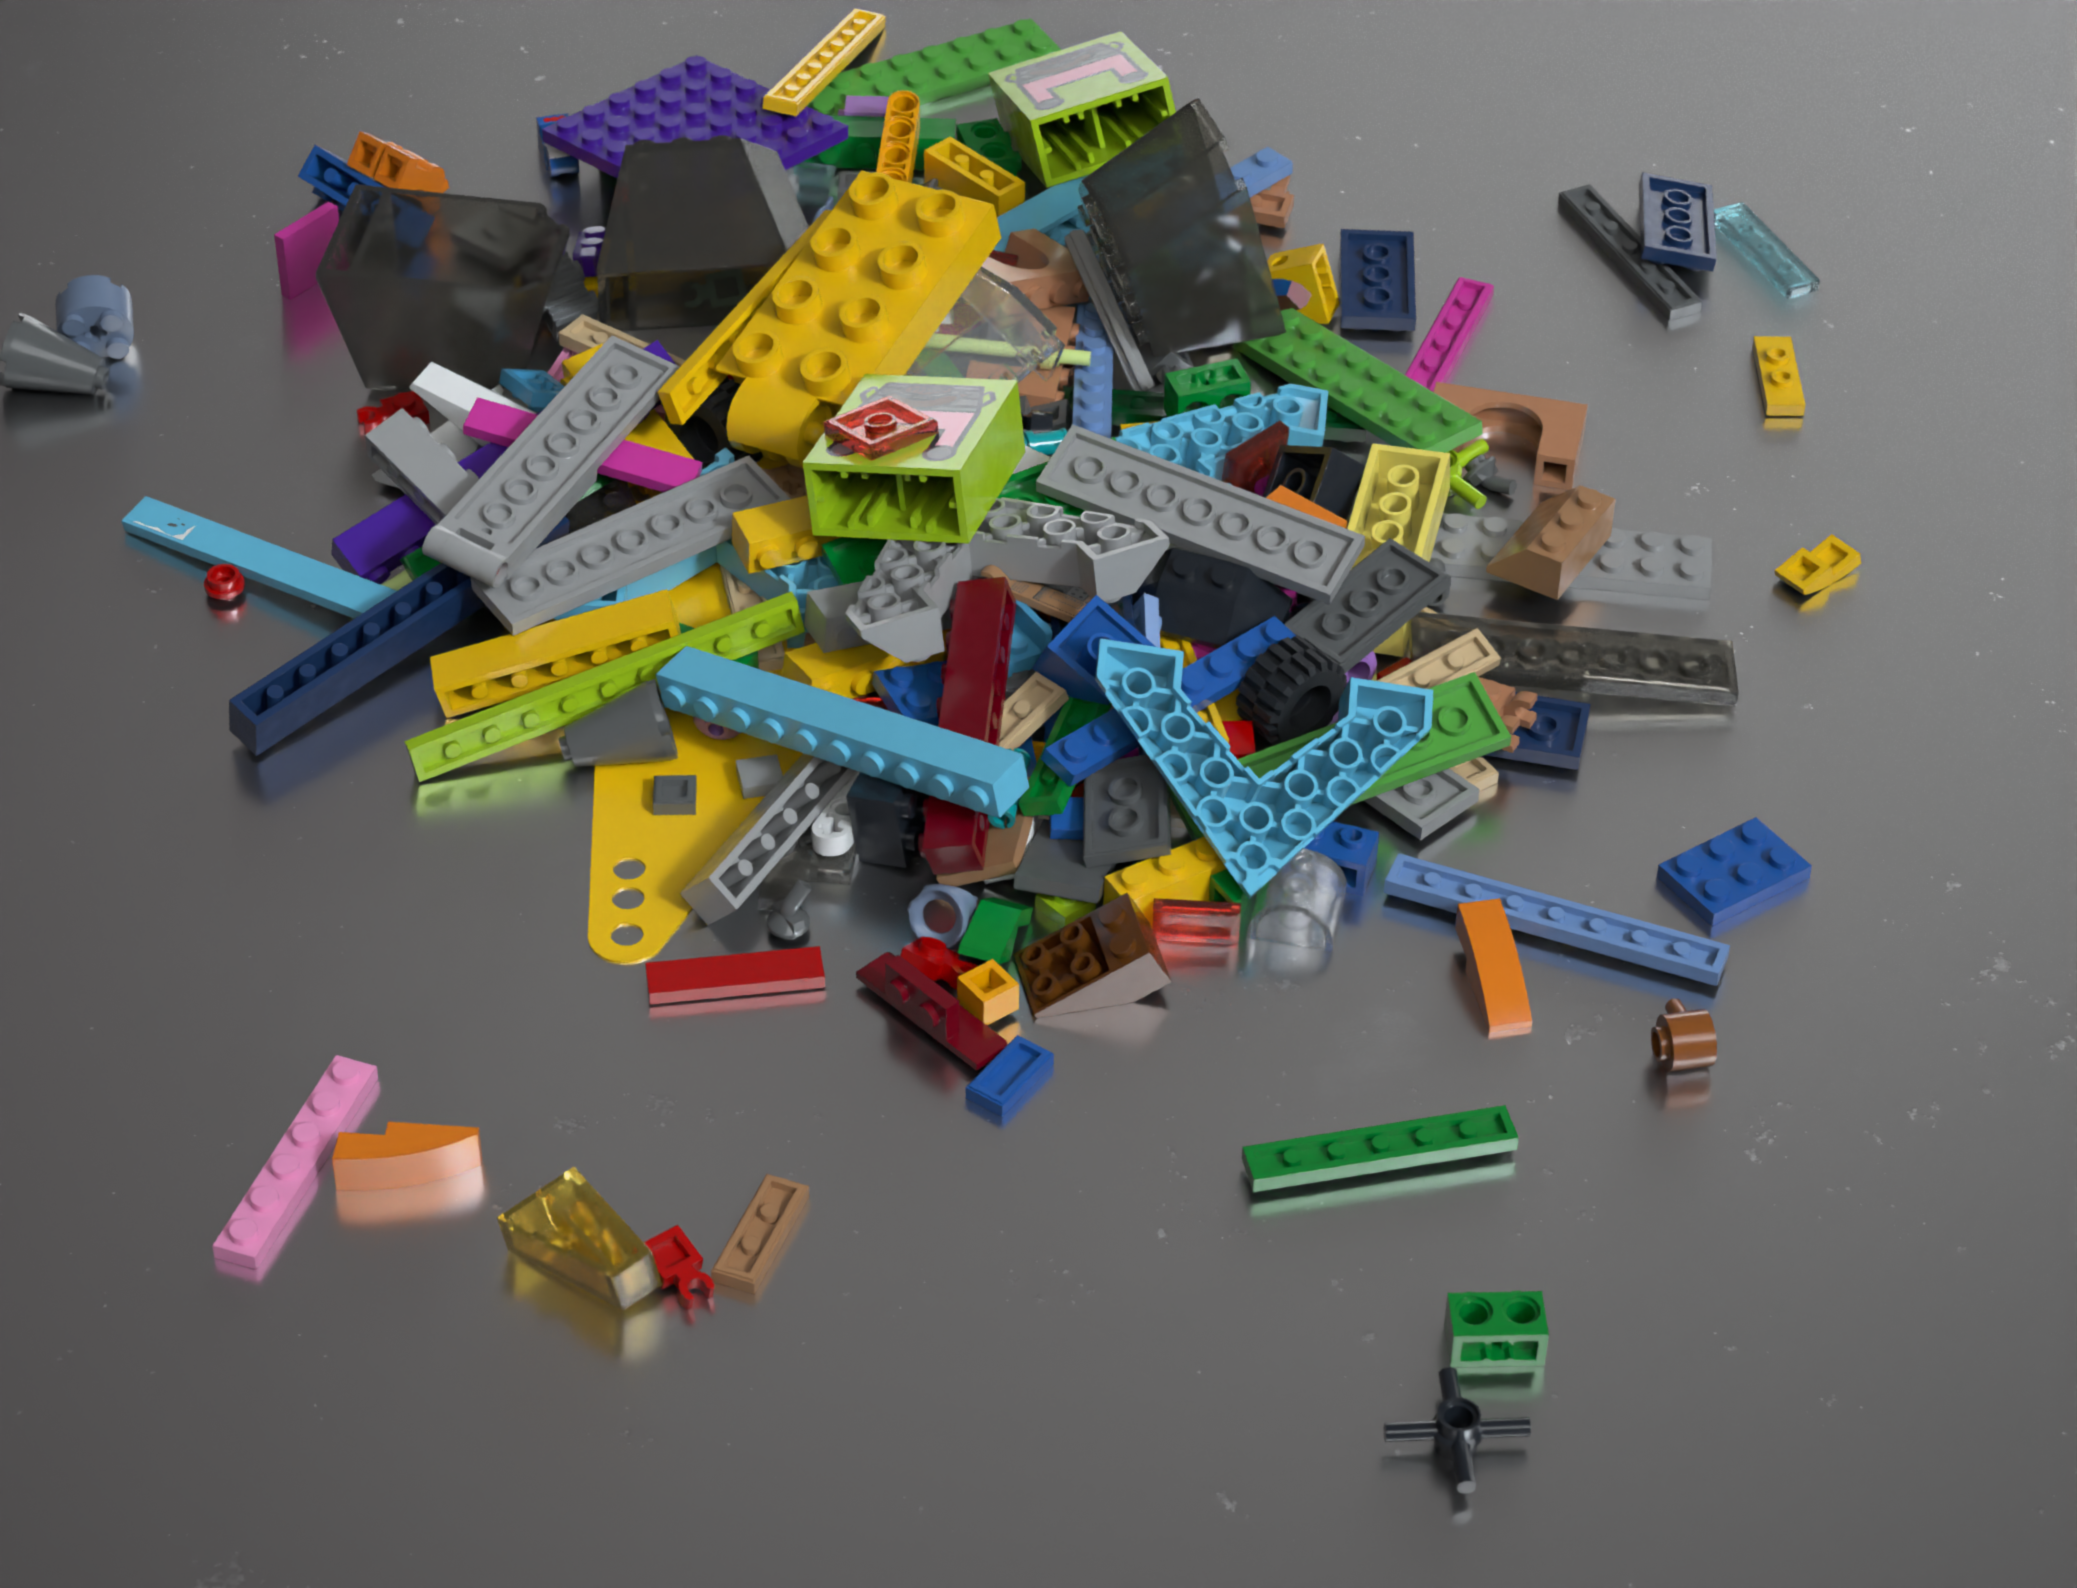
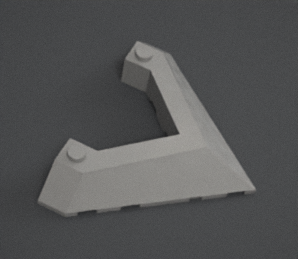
[845,497,1170,663]

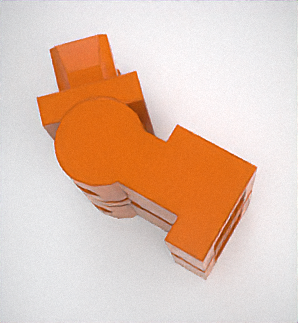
[346,131,449,213]

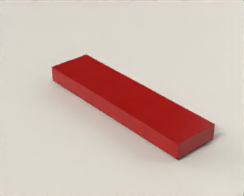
[645,946,825,1004]

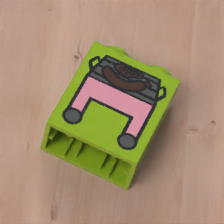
[988,31,1183,188]
[803,374,1025,544]

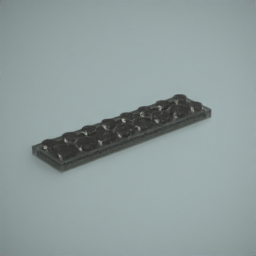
[1409,612,1739,706]

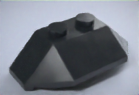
[1132,548,1293,649]

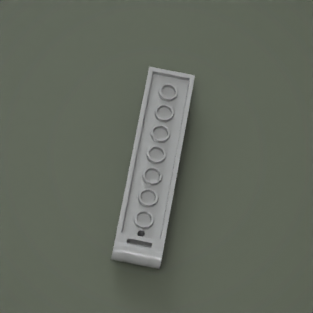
[422,335,680,589]

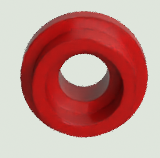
[204,564,245,600]

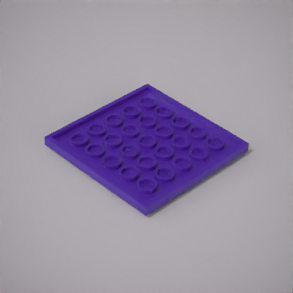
[542,55,848,216]

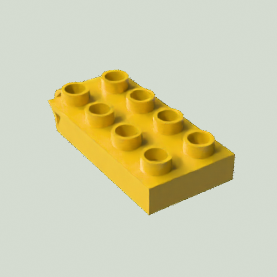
[715,170,1001,469]

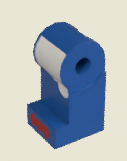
[536,113,580,177]

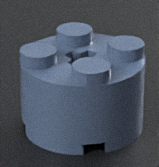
[55,275,134,359]

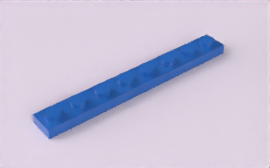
[1041,616,1296,787]

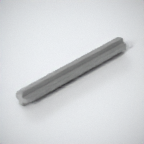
[1064,229,1154,391]

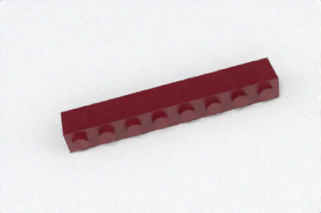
[918,576,1016,875]

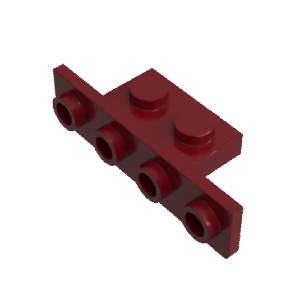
[856,952,1007,1071]

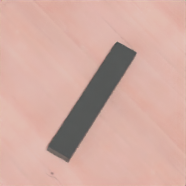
[1558,184,1702,321]

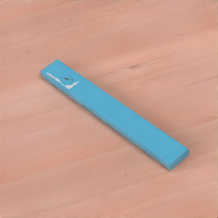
[121,496,396,619]

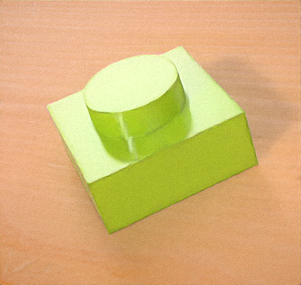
[1035,893,1096,928]

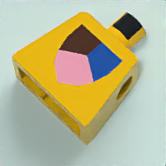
[1247,244,1340,324]

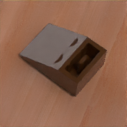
[1014,893,1172,1018]

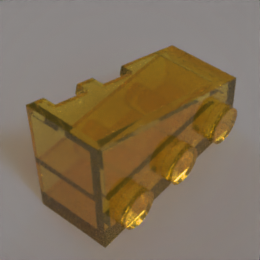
[497,1167,662,1311]

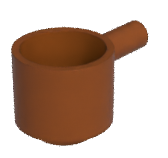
[1651,998,1717,1072]

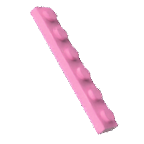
[212,1055,378,1270]

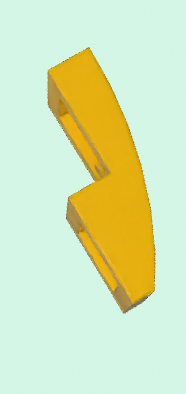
[1775,534,1861,595]

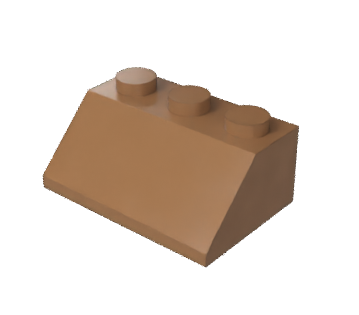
[1486,485,1616,600]

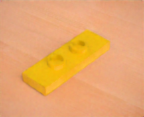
[1752,336,1805,416]

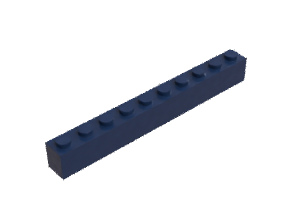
[229,516,570,756]

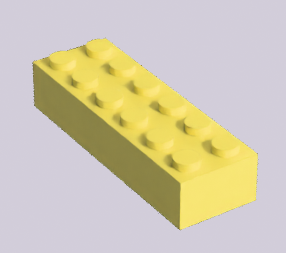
[1347,443,1450,657]

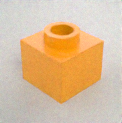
[957,959,1019,1026]

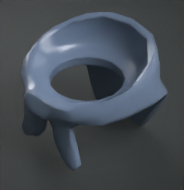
[907,884,978,950]

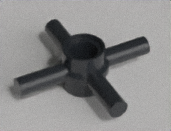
[1383,1367,1531,1493]

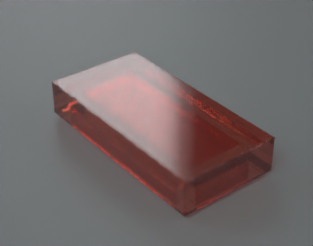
[1152,898,1241,945]

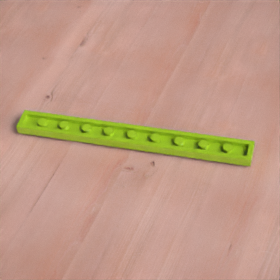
[404,591,805,782]

